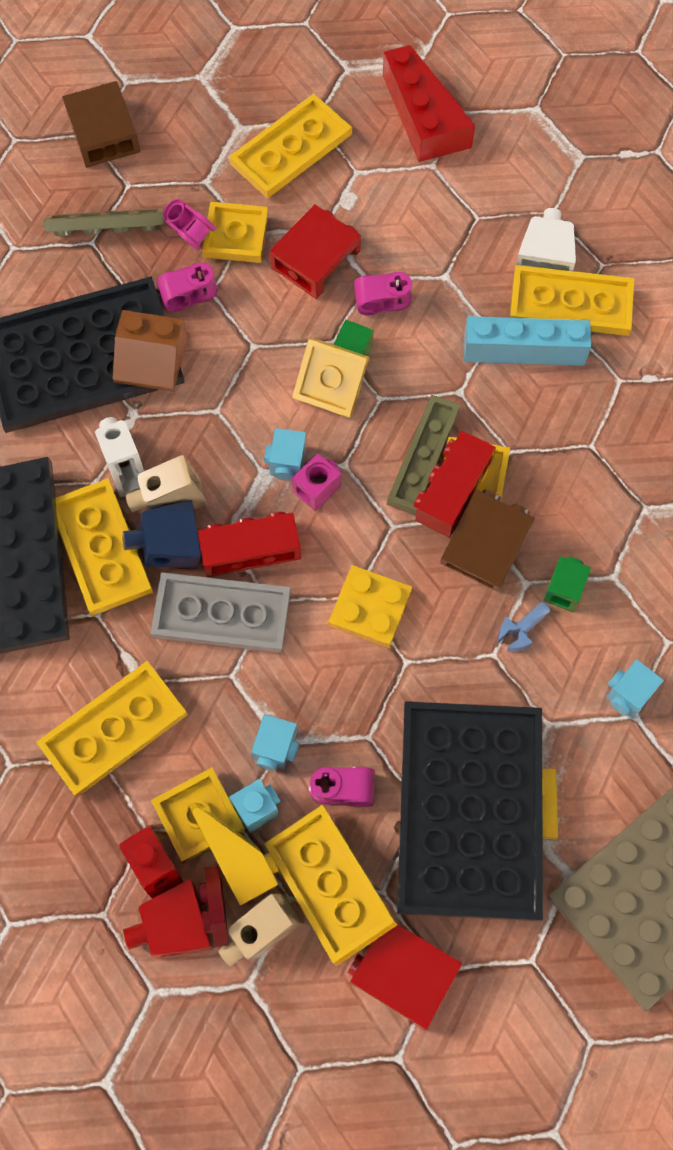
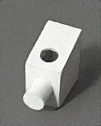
[516,208,576,271]
[95,417,144,498]

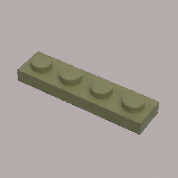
[44,208,165,236]
[387,394,460,515]

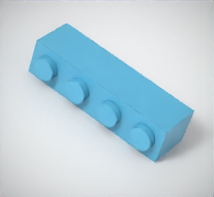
[464,316,591,366]

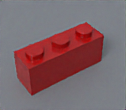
[413,430,496,538]
[197,512,301,578]

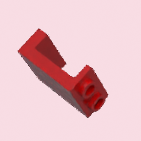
[269,204,361,299]
[347,924,462,1031]

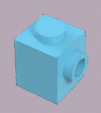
[264,428,307,481]
[606,659,664,719]
[251,714,299,771]
[229,779,280,834]

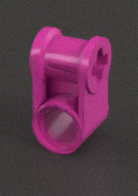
[163,199,217,251]
[157,263,217,312]
[354,272,412,315]
[309,767,375,807]

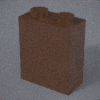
[62,81,140,168]
[440,489,535,592]

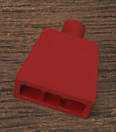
[118,825,184,899]
[123,879,213,958]

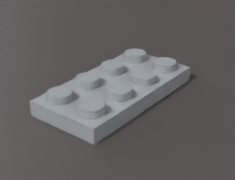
[150,572,291,653]

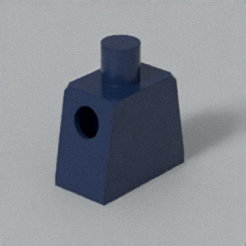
[122,500,201,569]

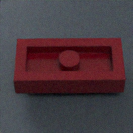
[199,865,229,948]

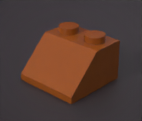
[113,310,187,392]

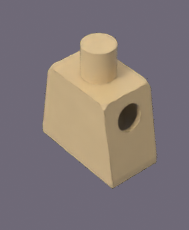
[126,455,207,512]
[218,893,304,967]

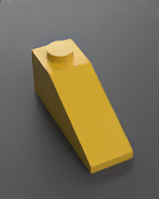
[189,802,279,905]

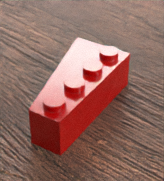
[382,45,475,162]

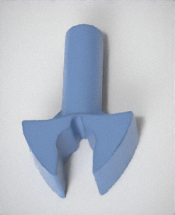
[498,602,550,652]

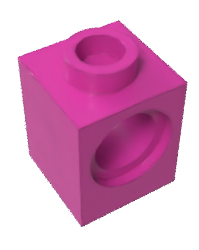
[291,454,341,511]

